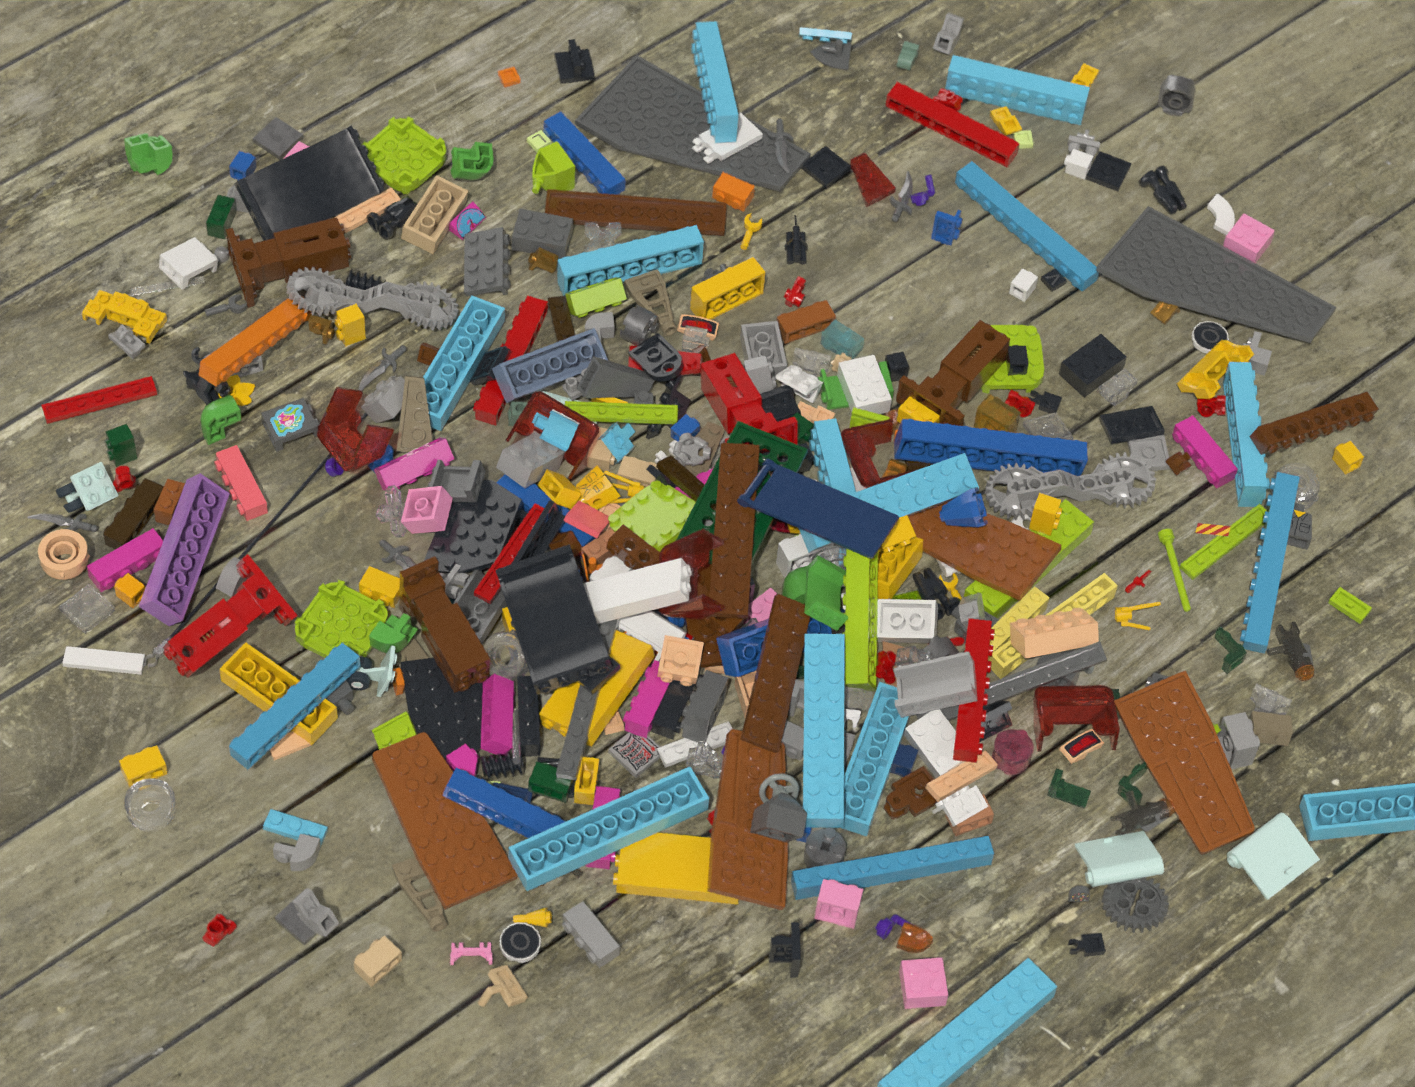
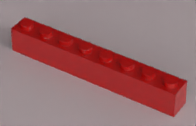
[885,81,1020,168]
[473,295,548,426]
[953,618,995,763]

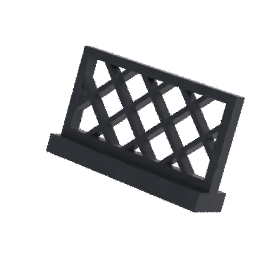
[511,500,565,564]

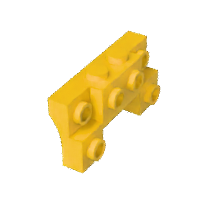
[82,290,167,344]
[1177,340,1254,399]

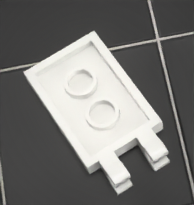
[692,113,763,163]

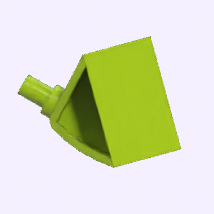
[532,141,575,194]

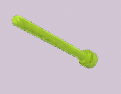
[1158,529,1191,612]

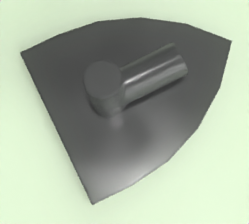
[810,39,852,70]

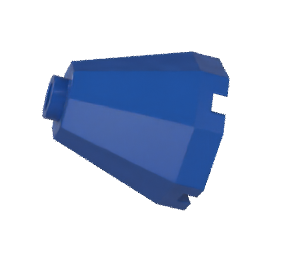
[939,487,988,527]

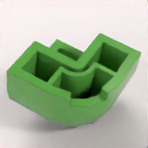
[124,133,173,175]
[450,142,493,180]
[200,395,241,445]
[781,566,807,604]
[369,613,418,654]

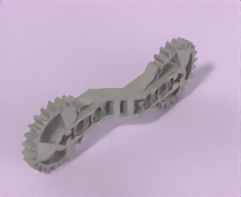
[286,267,459,330]
[985,452,1156,520]

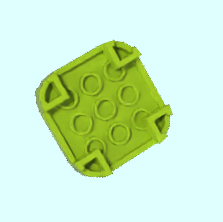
[362,116,447,194]
[972,325,1044,394]
[608,480,696,556]
[295,580,388,658]

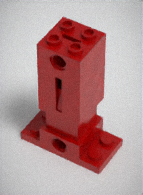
[700,353,798,453]
[163,554,298,678]

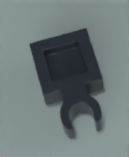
[1028,390,1062,415]
[1068,933,1106,957]

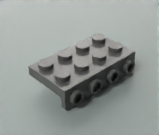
[464,227,511,296]
[453,570,507,644]

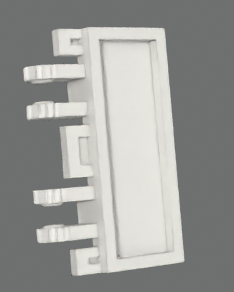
[617,611,687,662]

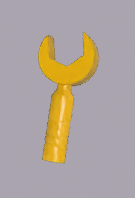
[740,213,762,250]
[939,573,962,600]

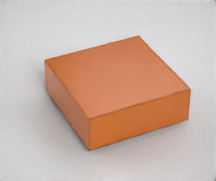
[498,67,521,88]
[392,668,405,695]

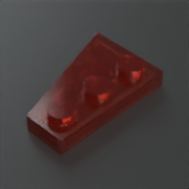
[850,152,896,207]

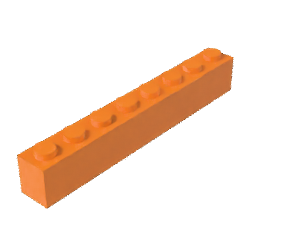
[199,295,312,386]

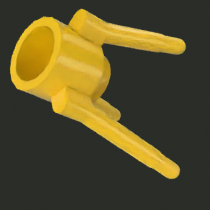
[604,471,644,504]
[1115,602,1161,631]

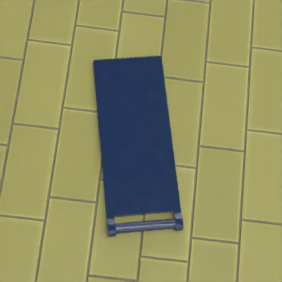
[737,459,899,559]

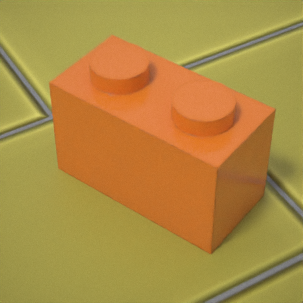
[712,172,755,212]

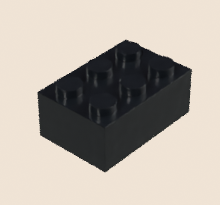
[1059,334,1127,398]

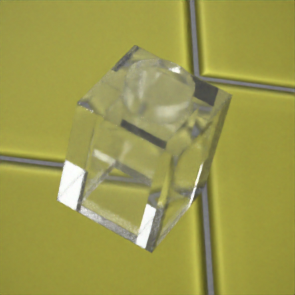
[682,325,710,353]

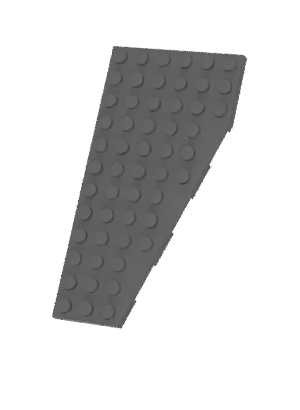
[575,55,811,192]
[1096,206,1336,343]

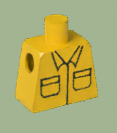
[576,465,620,510]

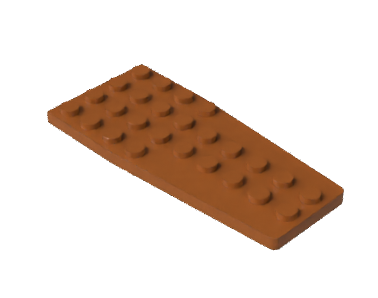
[908,501,1061,601]
[1114,670,1255,855]
[707,729,788,910]
[372,732,518,910]

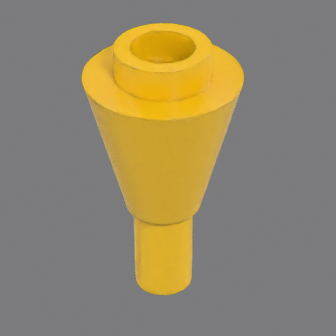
[513,907,552,928]

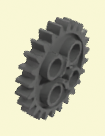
[1102,877,1169,933]

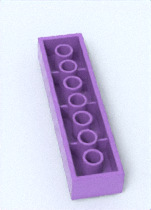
[139,473,230,626]

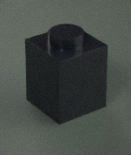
[1006,345,1029,375]
[885,351,909,382]

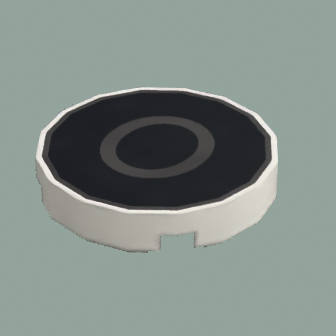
[1191,321,1228,354]
[500,923,541,963]

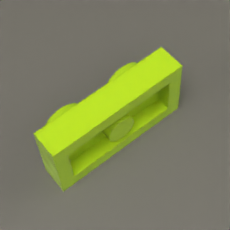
[1328,587,1372,624]

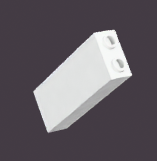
[583,558,692,624]

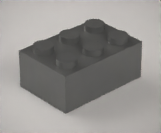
[512,209,573,259]
[680,670,728,745]

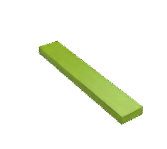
[564,401,678,424]
[1179,504,1268,580]

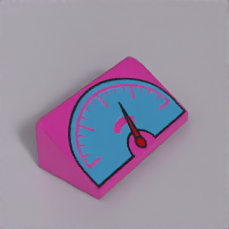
[449,201,486,241]

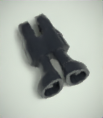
[1139,166,1187,215]
[367,196,418,240]
[912,567,961,620]

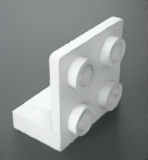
[775,365,823,403]
[932,786,988,826]

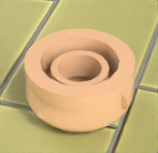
[38,529,90,580]

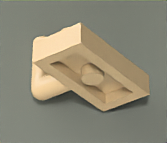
[478,965,528,1007]

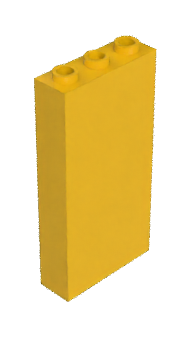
[539,630,655,747]
[613,833,739,905]

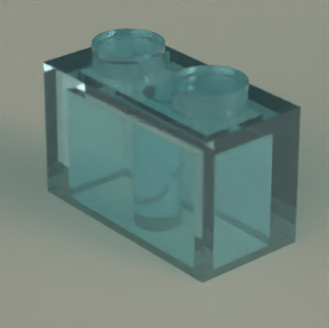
[820,320,864,360]

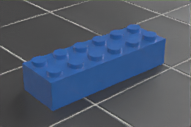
[716,617,832,677]

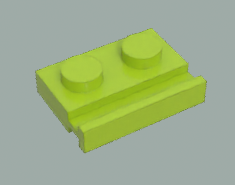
[849,407,890,439]
[372,712,417,749]

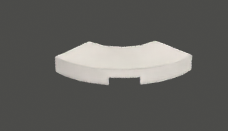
[1207,194,1235,235]

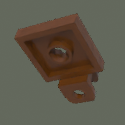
[883,766,947,819]

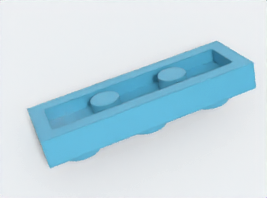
[799,27,852,44]
[263,809,328,846]

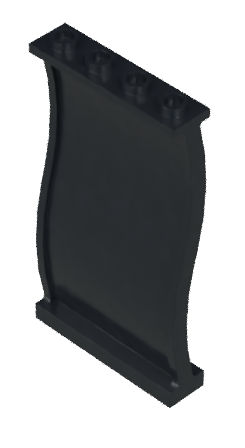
[234,125,385,241]
[495,544,613,695]

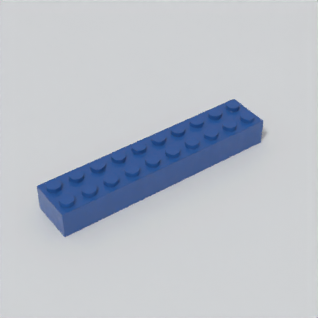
[894,419,1088,476]

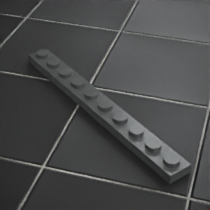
[556,618,620,780]
[916,641,1107,721]

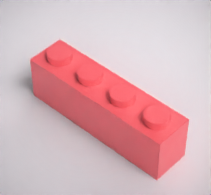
[214,445,268,521]

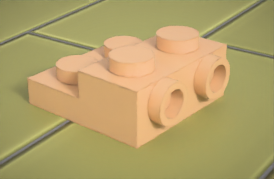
[657,635,704,686]

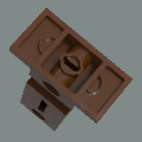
[226,217,351,308]
[896,320,1010,426]
[399,556,490,693]

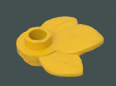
[218,374,255,406]

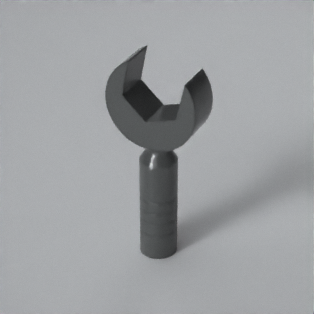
[204,294,247,317]

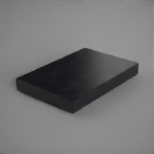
[1099,406,1165,444]

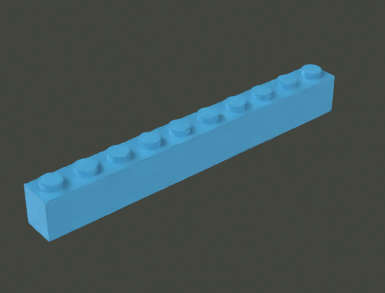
[955,161,1099,292]
[1240,472,1300,654]
[791,836,994,900]

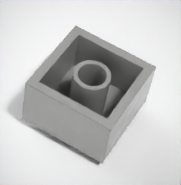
[361,376,405,423]
[1217,712,1260,770]

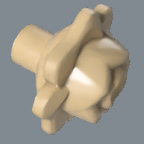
[831,353,851,372]

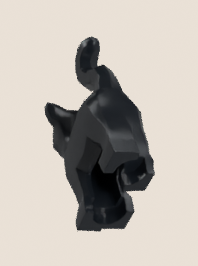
[183,347,231,405]

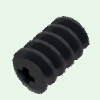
[346,269,386,290]
[481,751,524,781]

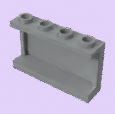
[893,652,977,718]

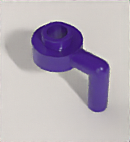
[910,174,935,206]
[325,449,360,477]
[875,914,915,940]

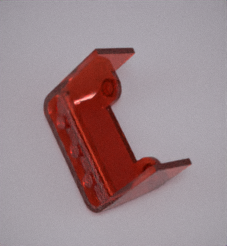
[317,387,394,472]
[505,391,599,480]
[841,419,916,489]
[659,529,724,619]
[1034,685,1120,752]

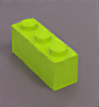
[565,277,627,317]

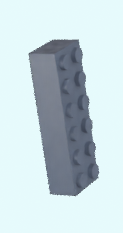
[492,328,608,403]

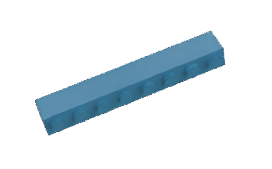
[229,643,361,770]

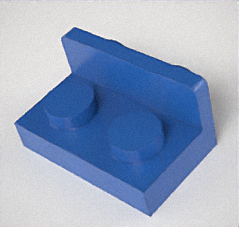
[931,210,963,246]

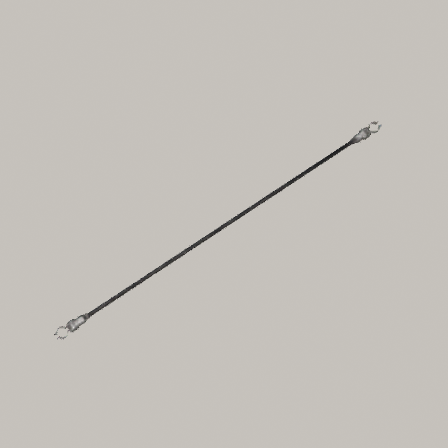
[143,375,396,669]

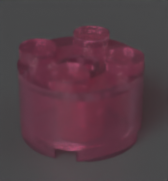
[991,729,1034,775]

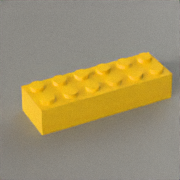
[219,642,338,745]

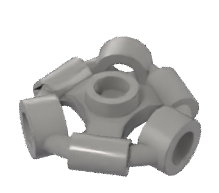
[673,433,712,466]

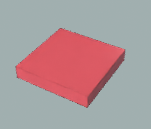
[564,500,610,538]

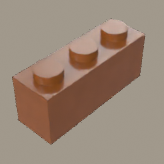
[776,300,836,344]

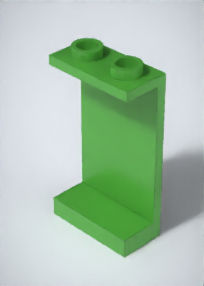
[817,361,894,410]
[804,555,848,630]

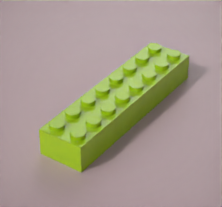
[964,499,1094,619]
[843,548,878,692]

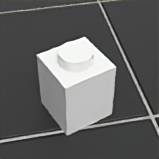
[1064,149,1093,180]
[1009,268,1038,302]

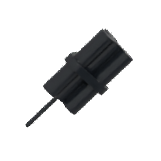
[784,215,808,265]

